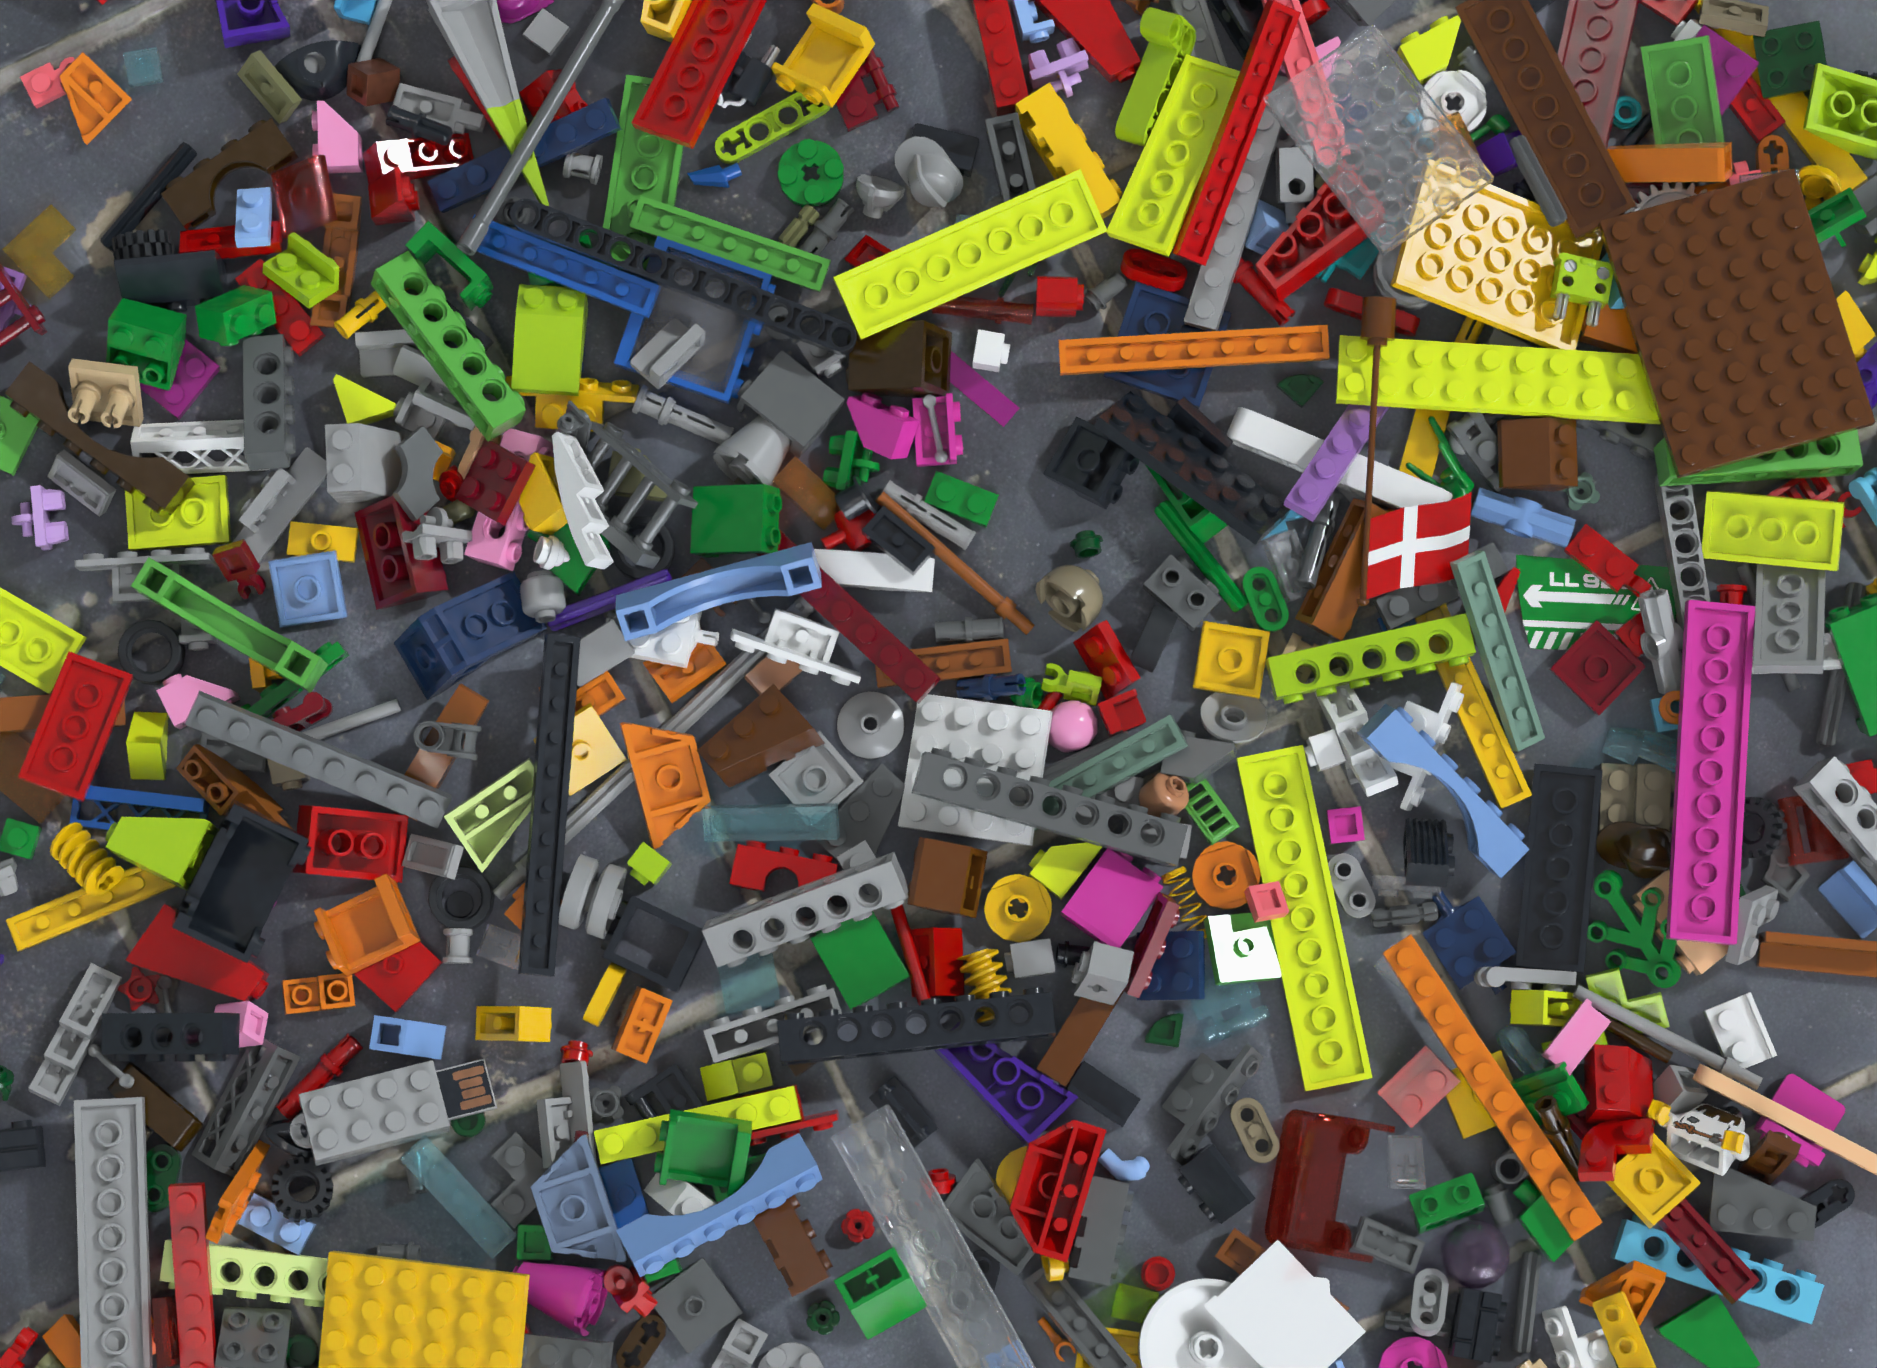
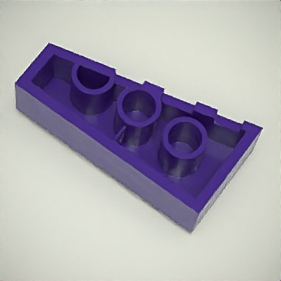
[215,0,291,48]
[934,1022,1078,1146]

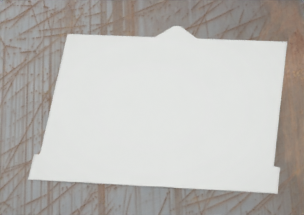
[1203,1240,1366,1368]

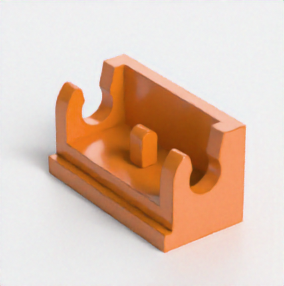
[611,986,673,1064]

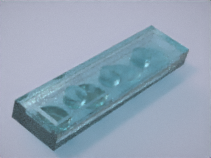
[702,803,840,842]
[400,1135,518,1259]

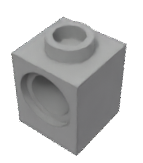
[1004,938,1056,979]

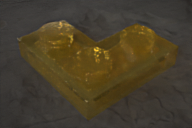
[2,204,76,299]

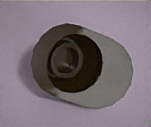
[1596,821,1672,879]

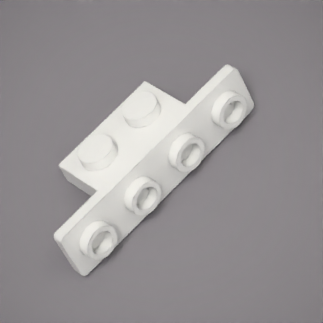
[730,608,861,686]
[1389,682,1464,811]
[1542,1306,1617,1368]

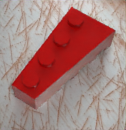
[1255,160,1387,303]

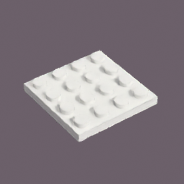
[898,694,1053,846]

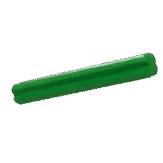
[1154,500,1248,613]

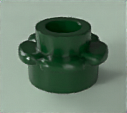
[1070,530,1103,558]
[806,1301,840,1335]

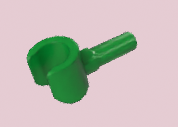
[1463,114,1510,146]

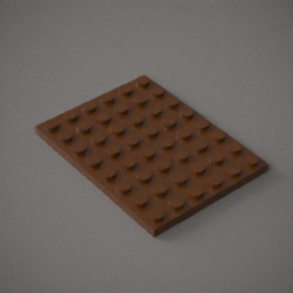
[1598,168,1876,479]

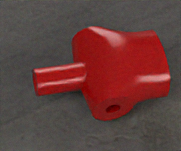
[820,509,876,552]

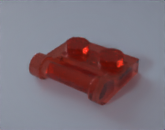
[1777,791,1849,867]

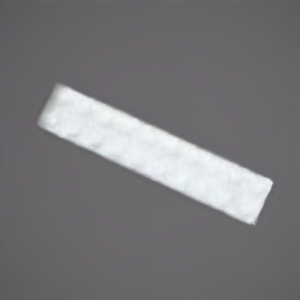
[831,1104,1036,1368]

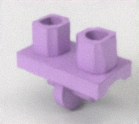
[1028,38,1089,98]
[11,485,69,550]

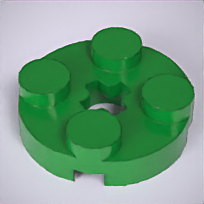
[778,139,844,207]

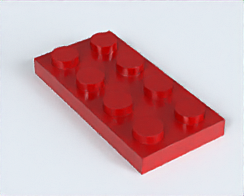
[18,651,133,802]

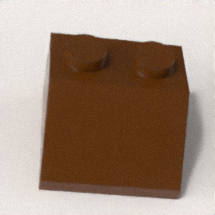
[1497,417,1578,492]

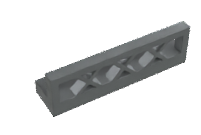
[191,1038,301,1177]

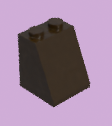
[845,320,952,398]

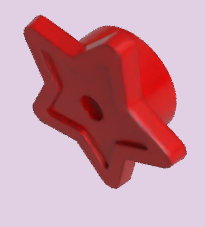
[118,967,160,1011]

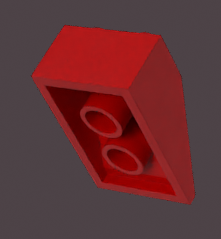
[292,805,409,883]

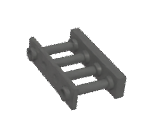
[587,421,698,569]

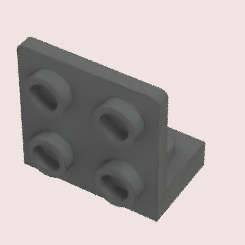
[215,1306,293,1368]

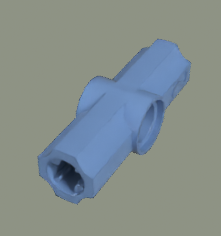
[1470,488,1576,548]

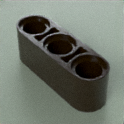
[107,1062,204,1152]

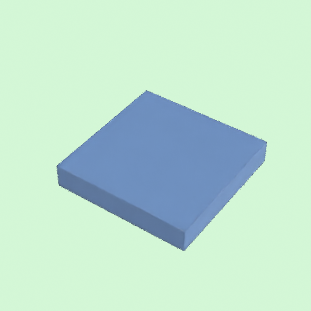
[268,550,348,628]

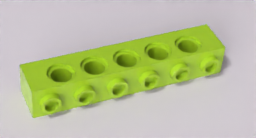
[1266,613,1476,704]

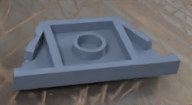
[531,1134,628,1262]

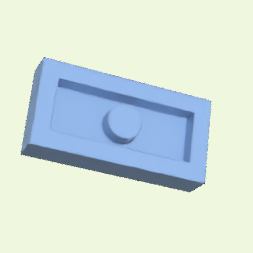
[235,187,272,248]
[238,1193,316,1255]

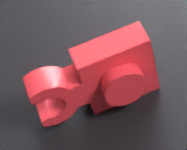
[20,57,75,109]

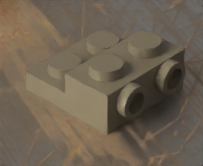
[1598,763,1675,831]

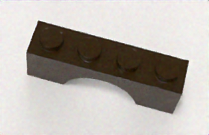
[161,118,299,230]

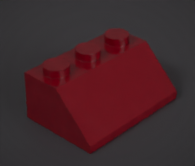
[354,496,448,610]

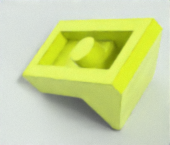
[700,1052,774,1101]

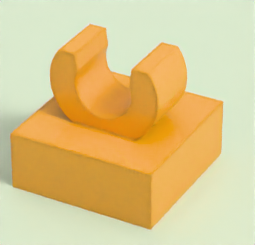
[249,658,283,693]

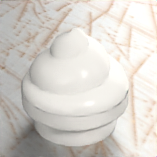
[533,535,570,570]

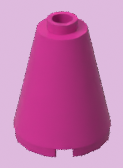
[513,1262,608,1336]

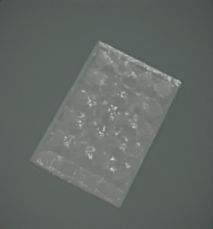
[1264,24,1494,256]

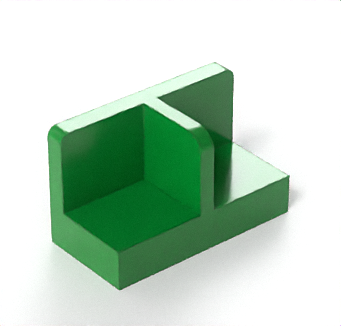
[1808,187,1867,248]

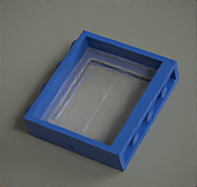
[614,236,777,405]

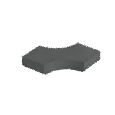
[392,426,443,521]
[1756,806,1810,902]

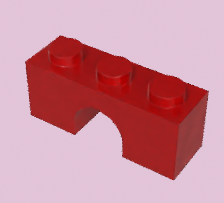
[729,840,839,901]

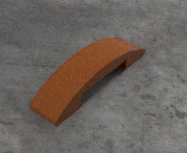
[310,193,362,329]

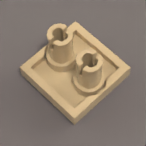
[68,358,144,428]

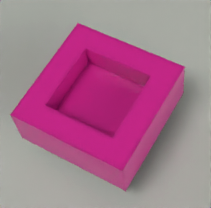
[1326,806,1365,844]

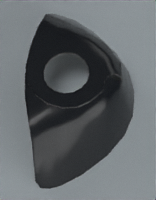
[274,40,361,101]

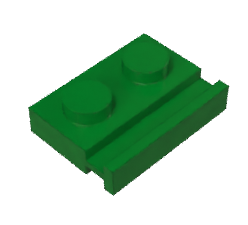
[1510,1061,1589,1125]

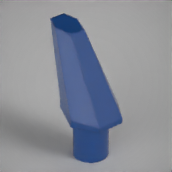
[687,163,742,188]

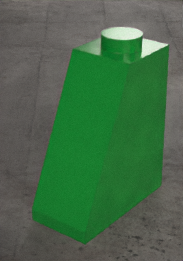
[1654,1292,1761,1368]

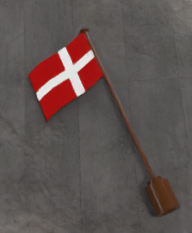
[1356,296,1472,606]

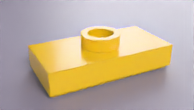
[287,521,359,563]

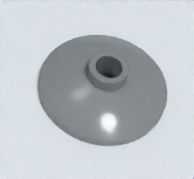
[837,692,905,759]
[1200,692,1268,743]

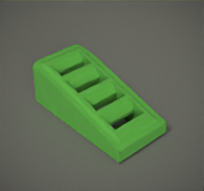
[1184,779,1240,845]

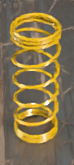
[1161,866,1207,939]

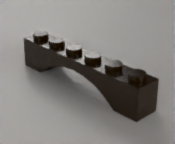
[5,361,195,515]

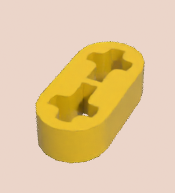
[583,962,627,1027]

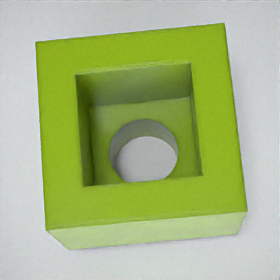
[627,842,672,886]

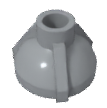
[856,174,905,219]

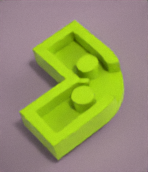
[1586,967,1670,1034]

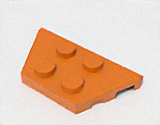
[619,722,711,849]
[205,1140,271,1244]

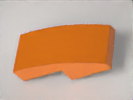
[281,973,355,1015]
[42,1314,81,1368]

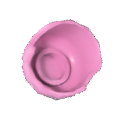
[1048,700,1098,753]

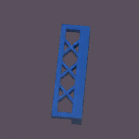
[69,786,210,830]

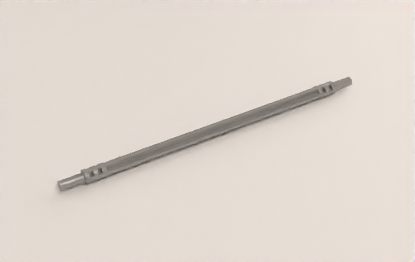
[493,596,816,901]

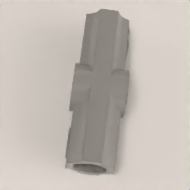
[1638,588,1683,694]

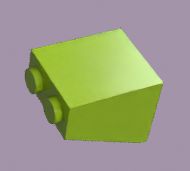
[105,816,218,891]

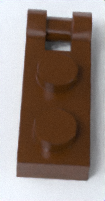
[1737,1130,1801,1185]

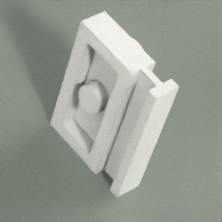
[1703,992,1777,1069]

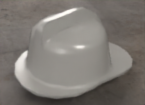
[895,136,963,209]

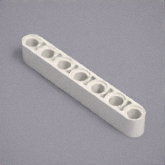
[1226,407,1453,510]

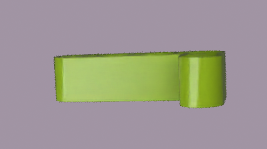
[1115,7,1196,147]

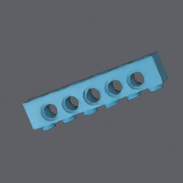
[1610,1215,1824,1324]

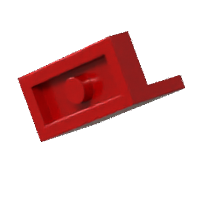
[910,927,964,997]

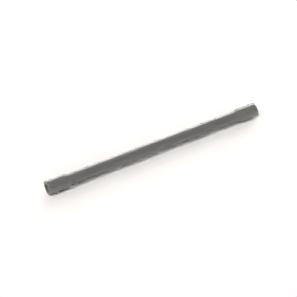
[456,0,625,255]

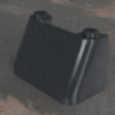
[172,799,312,963]

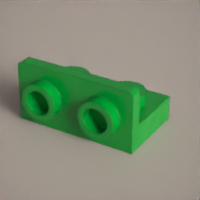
[1409,1173,1485,1234]

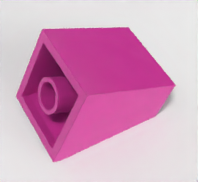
[1060,848,1163,948]

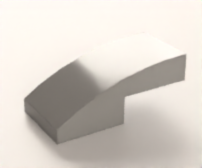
[711,1318,768,1368]

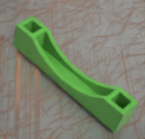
[131,557,328,693]

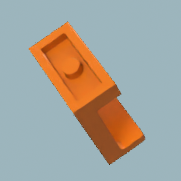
[314,874,421,976]

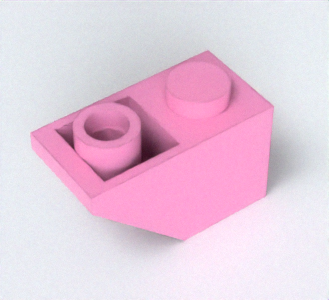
[312,101,363,174]

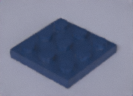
[1104,281,1232,409]

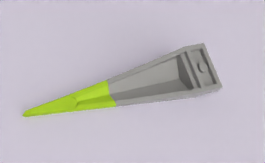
[426,0,549,206]

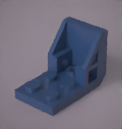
[394,571,547,700]

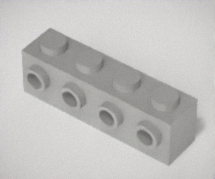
[703,984,843,1064]

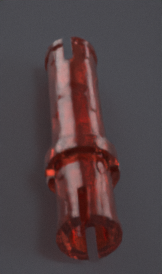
[932,296,1034,325]

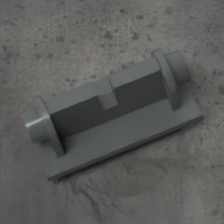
[552,400,592,458]

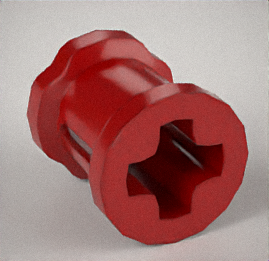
[1716,584,1747,605]

